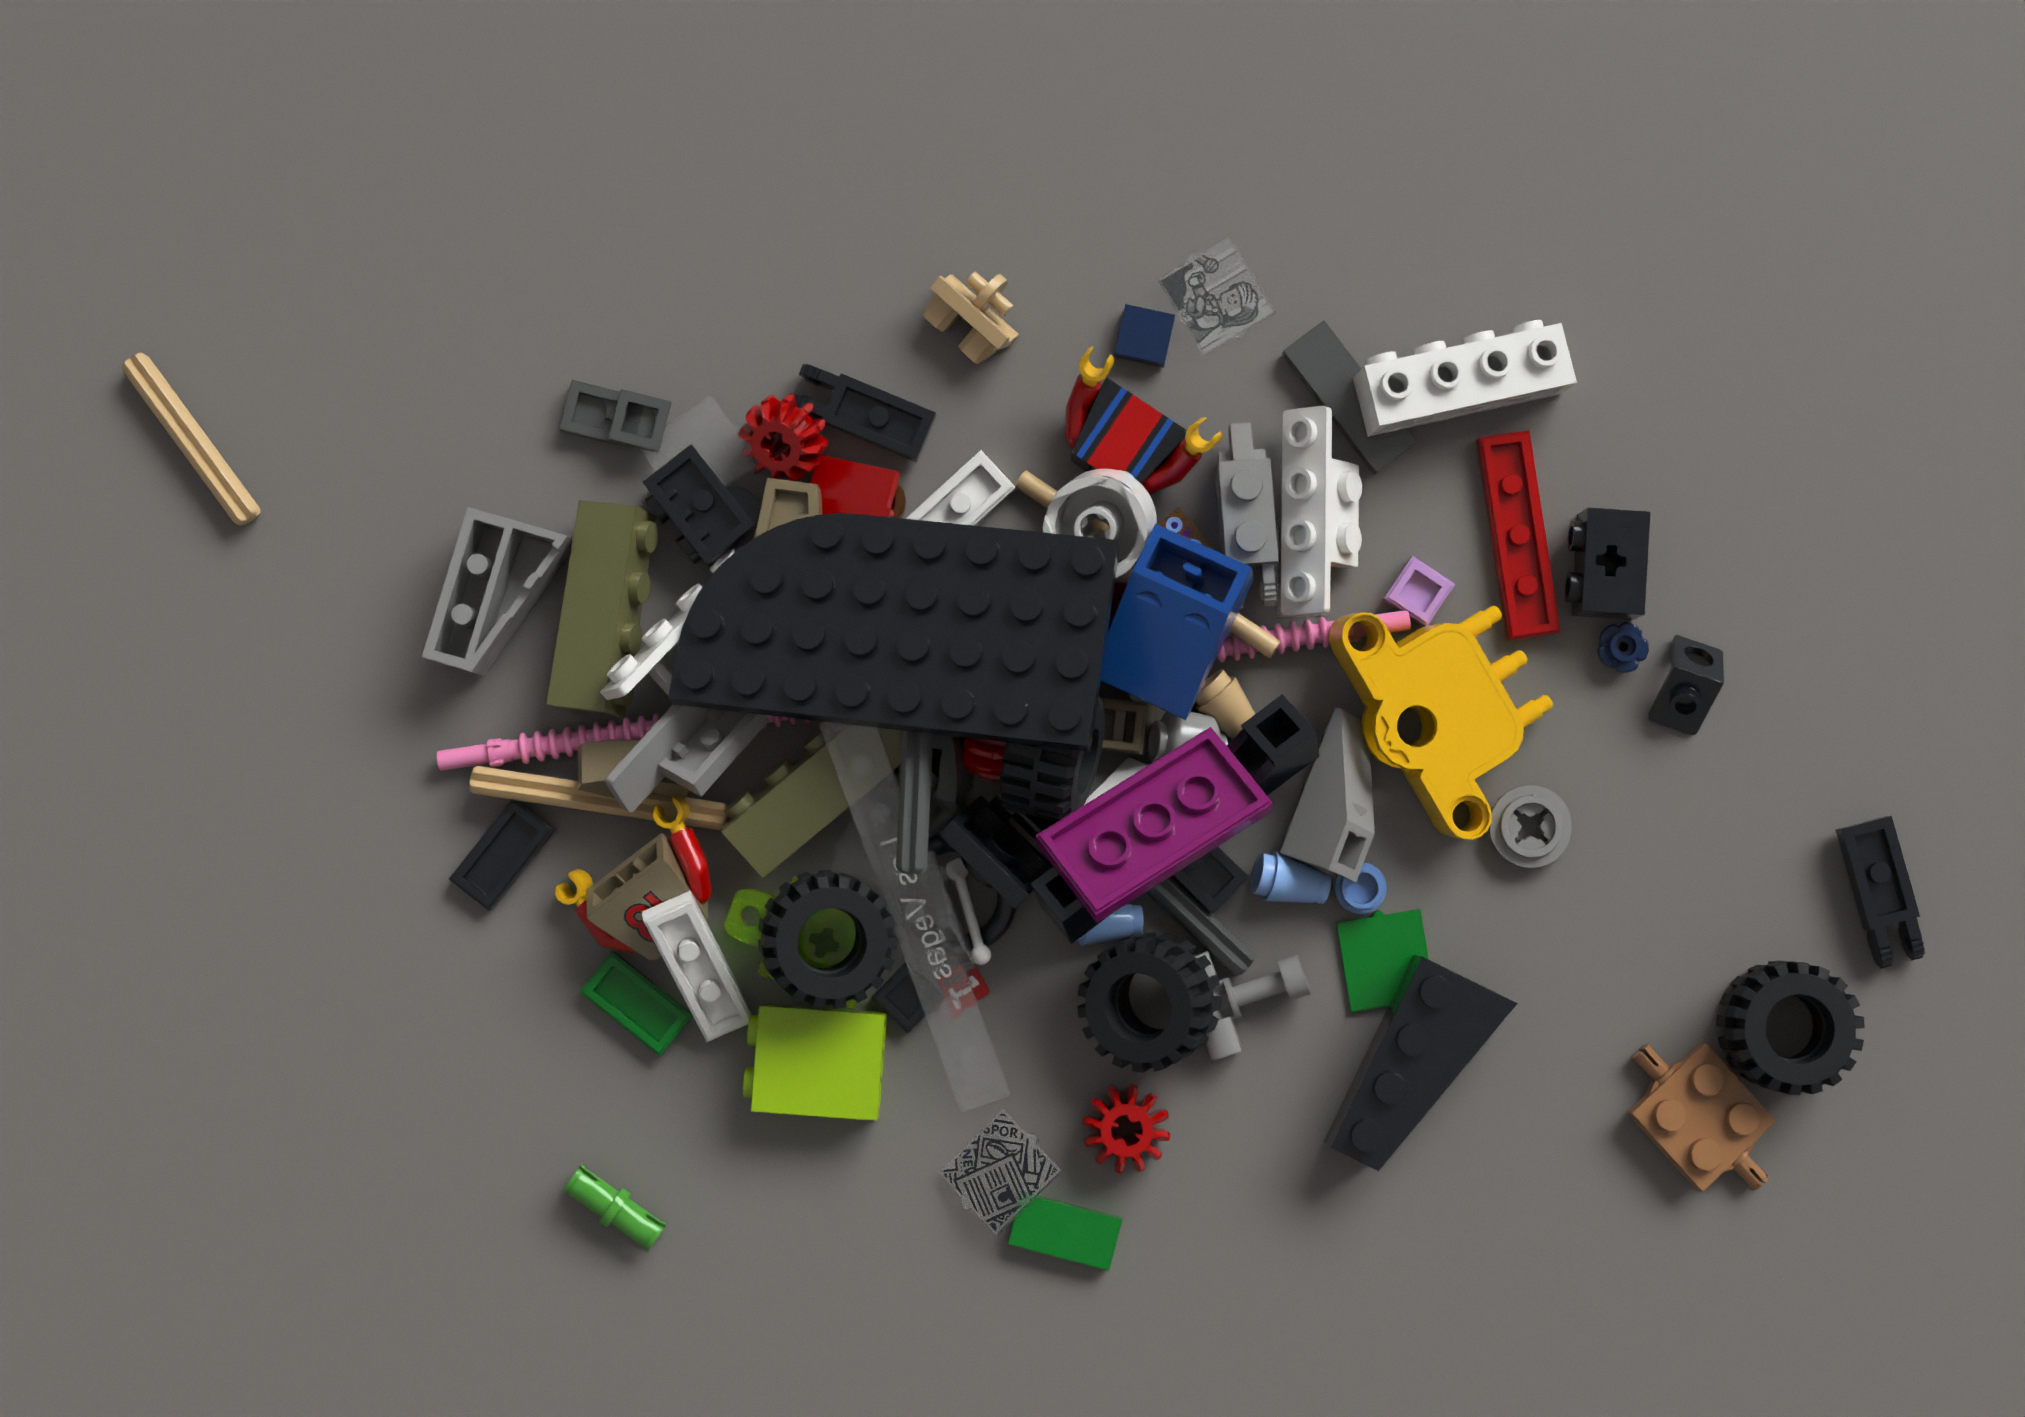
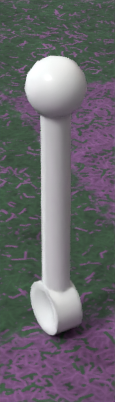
[946,858,991,965]

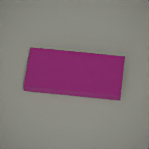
[1036,727,1273,923]

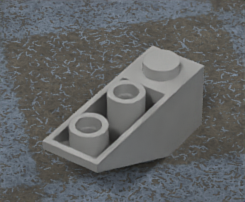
[1280,707,1375,882]

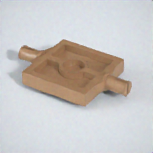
[1626,1043,1776,1192]

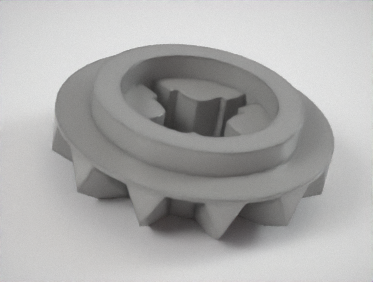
[1489,785,1572,868]

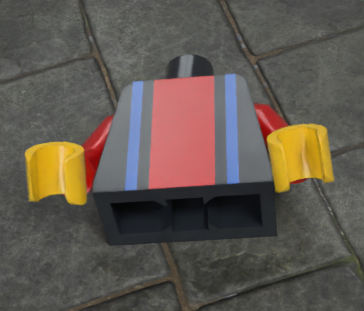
[1065,346,1222,495]

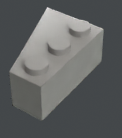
[422,507,572,676]

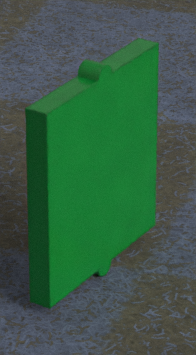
[1336,909,1429,1012]

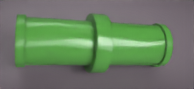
[562,1164,667,1252]

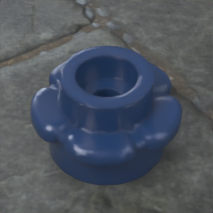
[1597,622,1649,673]

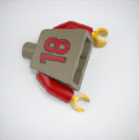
[555,796,712,960]

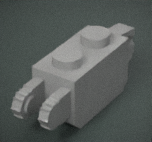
[1215,422,1279,608]

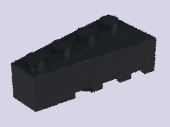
[1324,955,1518,1171]

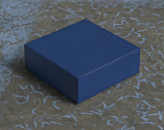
[1114,304,1175,368]

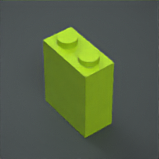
[743,1003,887,1121]

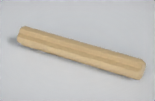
[122,352,261,527]

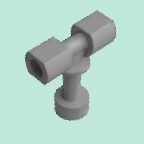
[1193,950,1311,1061]

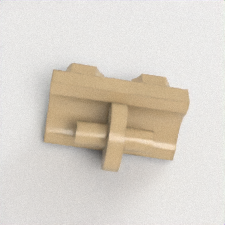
[922,271,1019,364]

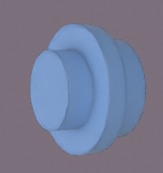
[1334,862,1387,914]

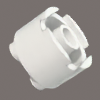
[1042,468,1157,578]

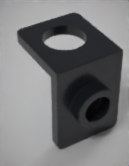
[1648,635,1724,735]

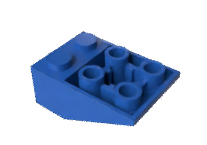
[1101,524,1254,720]

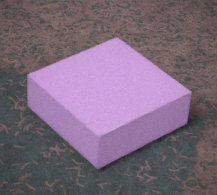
[1382,556,1455,627]

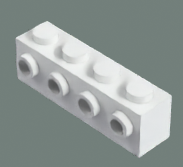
[1353,320,1577,437]

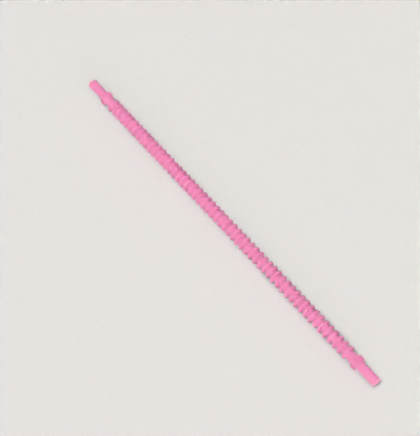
[437,610,1411,771]

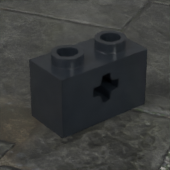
[1565,507,1650,620]

